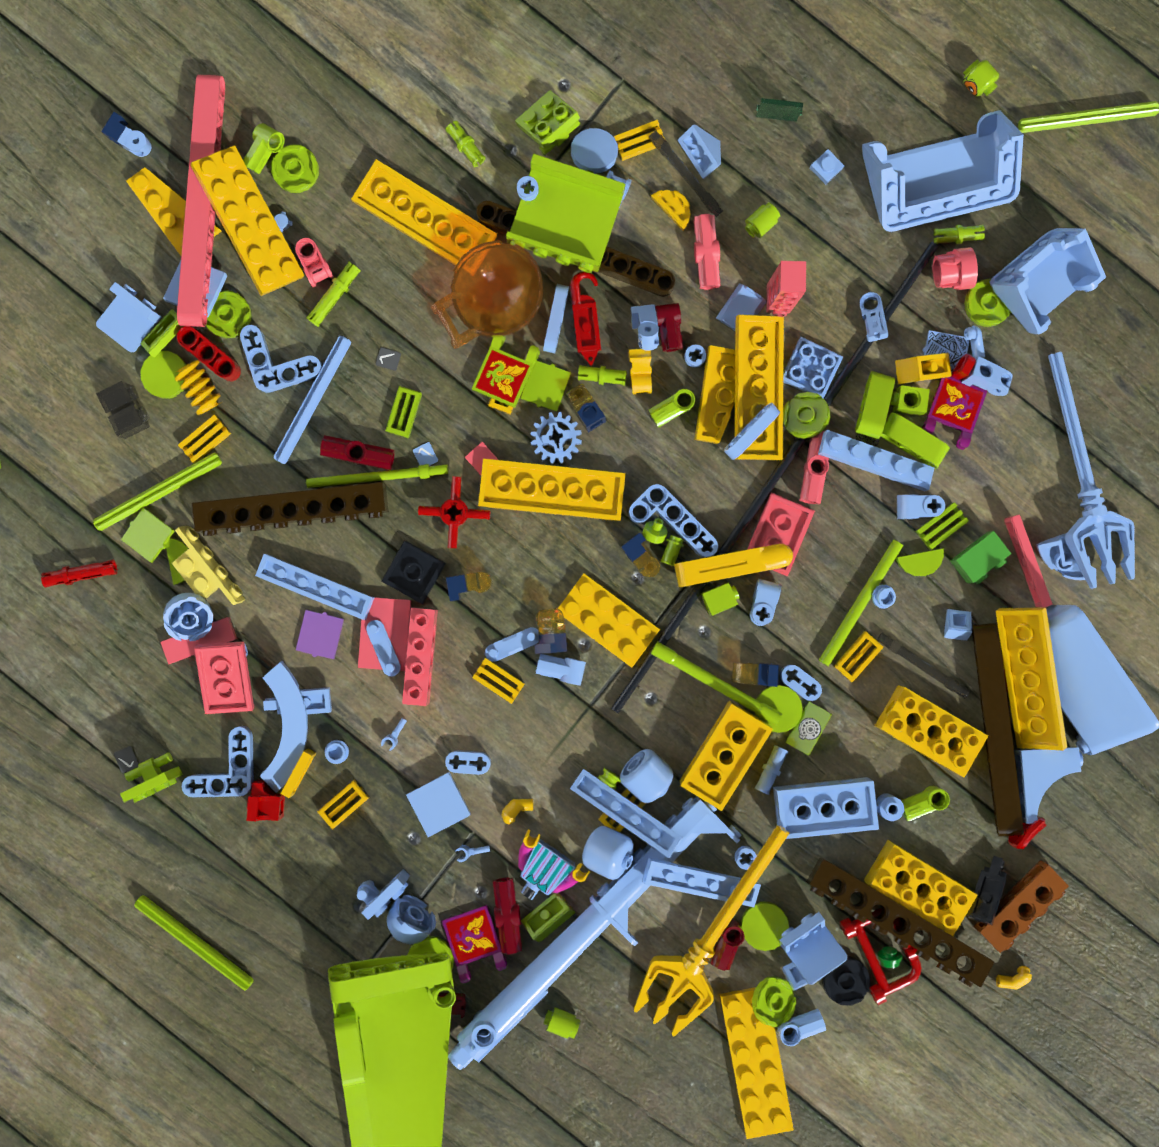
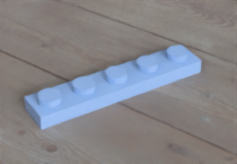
[818,430,934,491]
[255,554,374,620]
[570,769,683,858]
[642,858,761,907]

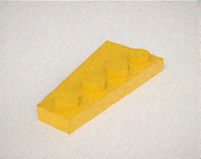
[126,167,222,257]
[694,345,735,444]

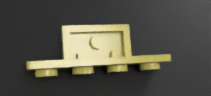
[172,526,245,605]

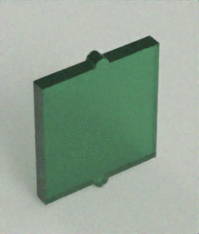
[756,98,803,122]

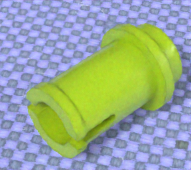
[660,535,684,566]

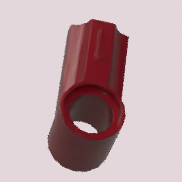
[655,303,683,352]
[709,919,745,971]

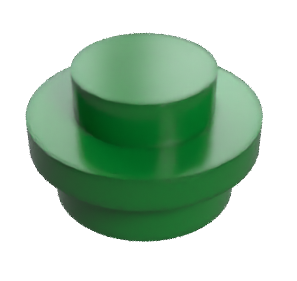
[878,947,902,968]

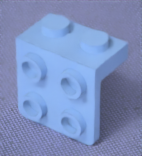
[96,282,162,353]
[780,912,847,985]

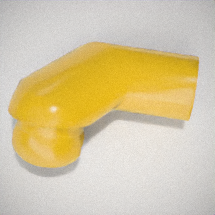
[501,799,533,824]
[996,966,1032,990]

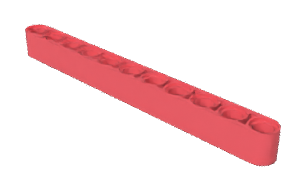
[177,74,225,327]

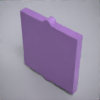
[296,610,344,659]

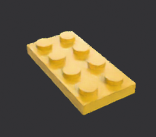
[556,574,660,668]

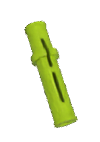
[306,261,361,327]

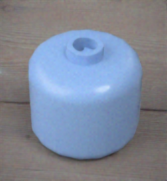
[620,749,673,803]
[582,826,634,880]

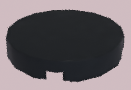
[822,956,871,1006]

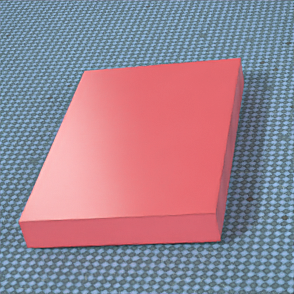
[747,493,815,577]
[358,597,412,671]
[194,641,254,714]

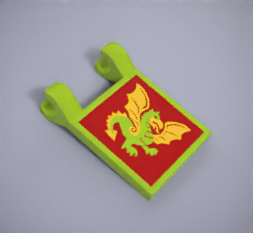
[472,331,540,408]

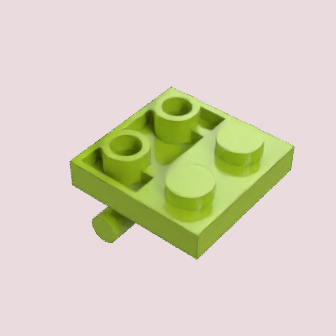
[515,90,580,155]
[120,752,183,803]

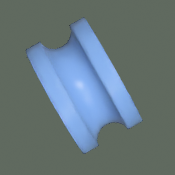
[517,176,539,201]
[684,344,706,368]
[734,846,757,870]

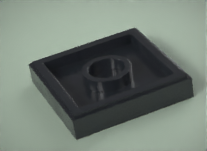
[381,540,446,605]

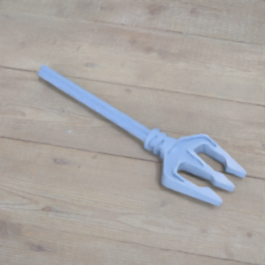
[1048,352,1135,589]

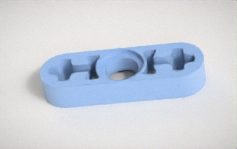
[543,284,569,353]
[724,403,780,460]

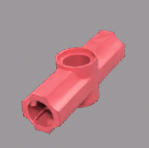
[694,214,720,290]
[799,431,829,505]

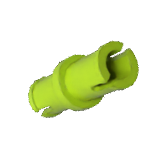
[446,121,486,167]
[933,224,985,244]
[578,365,627,386]

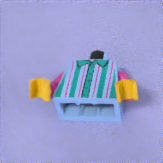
[518,830,590,900]

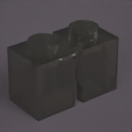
[96,381,150,439]

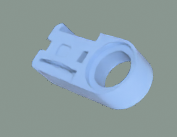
[860,292,888,342]

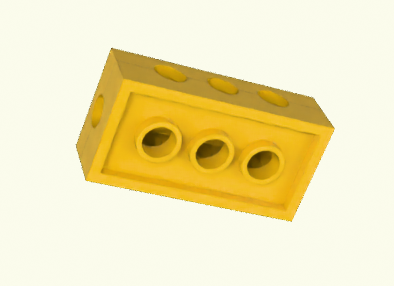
[875,685,988,777]
[679,700,773,811]
[864,840,977,936]

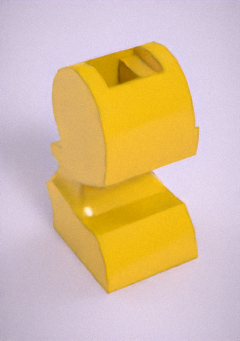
[628,349,652,395]

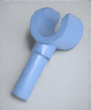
[381,718,407,751]
[456,845,490,862]

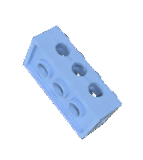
[773,777,879,839]

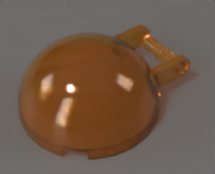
[431,241,544,349]

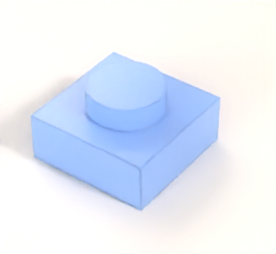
[810,149,844,185]
[782,962,808,991]

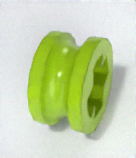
[598,767,620,789]

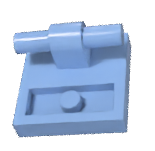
[357,869,410,920]

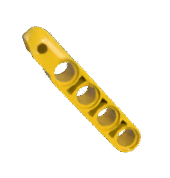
[674,544,793,588]

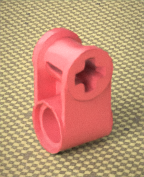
[295,238,334,287]

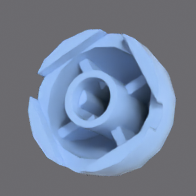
[163,592,213,641]
[387,895,436,945]

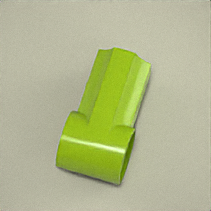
[243,123,285,174]
[648,389,695,428]
[901,786,950,822]

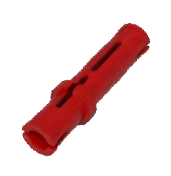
[41,559,118,588]

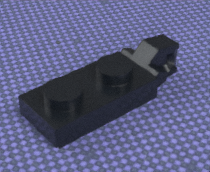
[967,856,1007,926]

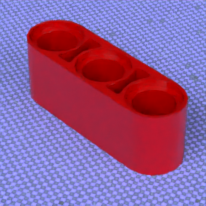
[177,326,241,382]

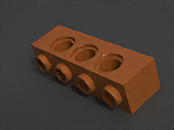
[973,860,1069,953]

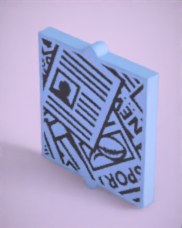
[922,330,969,373]

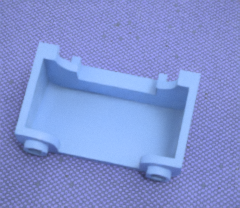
[990,228,1106,334]

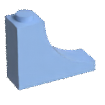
[1014,747,1083,824]

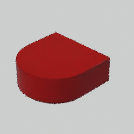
[951,354,976,380]

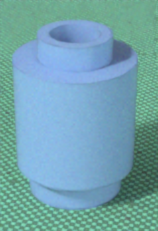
[876,794,904,821]

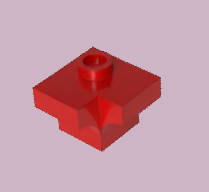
[246,780,285,822]

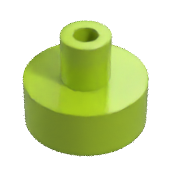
[642,518,668,544]

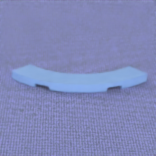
[260,660,308,793]

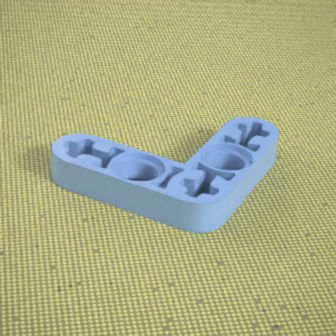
[240,325,323,393]
[182,726,254,797]

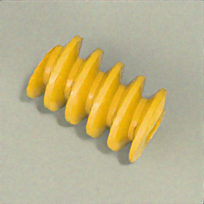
[175,360,222,415]

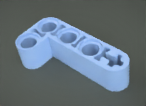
[628,484,718,558]

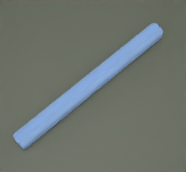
[274,336,351,464]

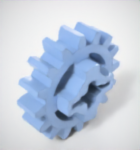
[530,412,582,464]

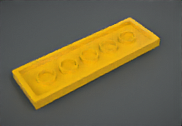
[190,145,304,296]
[351,159,497,276]
[735,315,784,460]
[478,459,625,521]
[996,607,1067,751]
[719,987,794,1139]

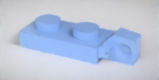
[263,687,332,714]

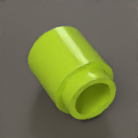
[745,202,780,238]
[543,1007,581,1039]

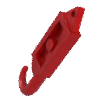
[570,271,601,367]

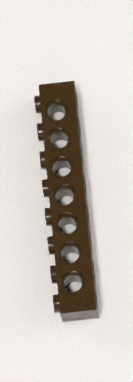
[192,482,389,536]
[806,857,994,988]

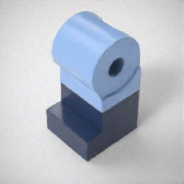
[101,112,152,157]

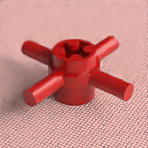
[418,476,491,549]

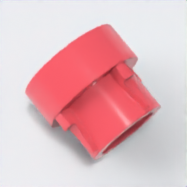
[932,247,978,290]

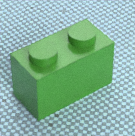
[950,531,1012,584]

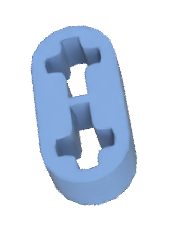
[780,665,822,701]
[445,750,491,775]

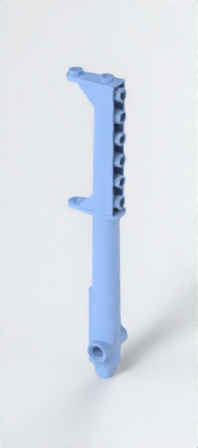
[448,796,742,1070]

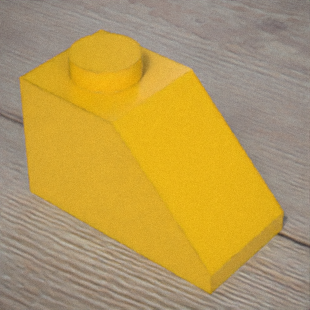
[895,353,952,384]

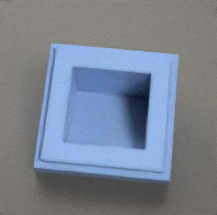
[944,609,972,640]

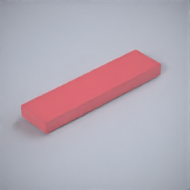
[1004,514,1053,607]

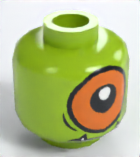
[963,59,999,97]

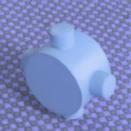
[274,211,292,233]

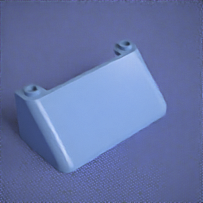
[862,110,1023,232]
[1046,605,1159,755]

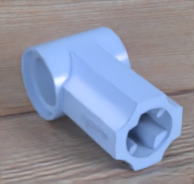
[536,654,586,685]
[775,1009,826,1046]

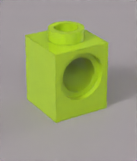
[890,385,930,416]
[701,583,740,616]

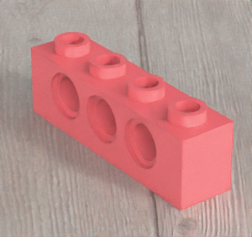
[766,261,806,317]
[402,608,438,706]

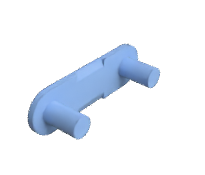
[366,620,401,676]
[485,627,541,662]

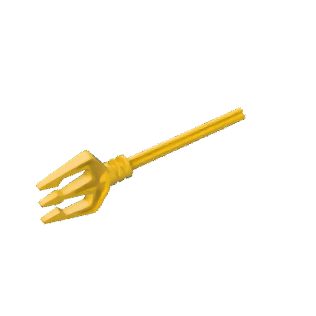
[634,825,789,1036]

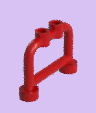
[839,908,922,1005]

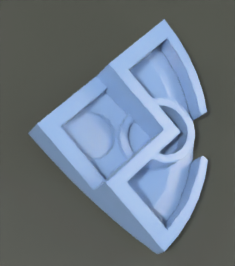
[1036,533,1091,580]

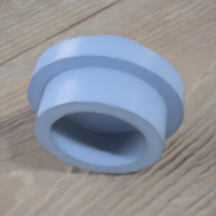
[872,585,896,608]
[325,740,349,764]

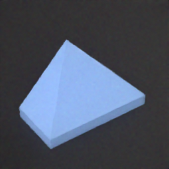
[678,125,721,179]

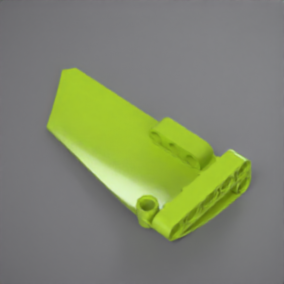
[328,954,456,1147]

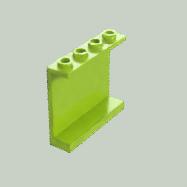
[506,154,626,273]

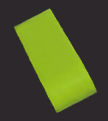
[855,371,895,439]
[881,412,950,469]

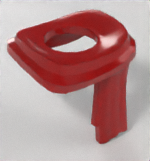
[1008,816,1047,849]

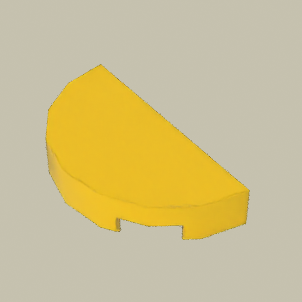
[651,190,691,231]

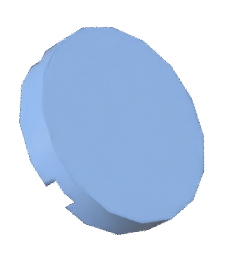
[571,128,618,173]

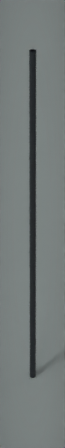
[611,242,938,714]

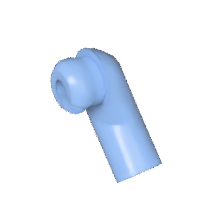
[964,326,985,358]

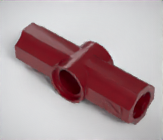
[320,435,395,470]
[493,877,522,954]

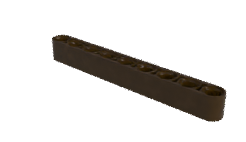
[476,201,675,297]
[972,623,1024,837]

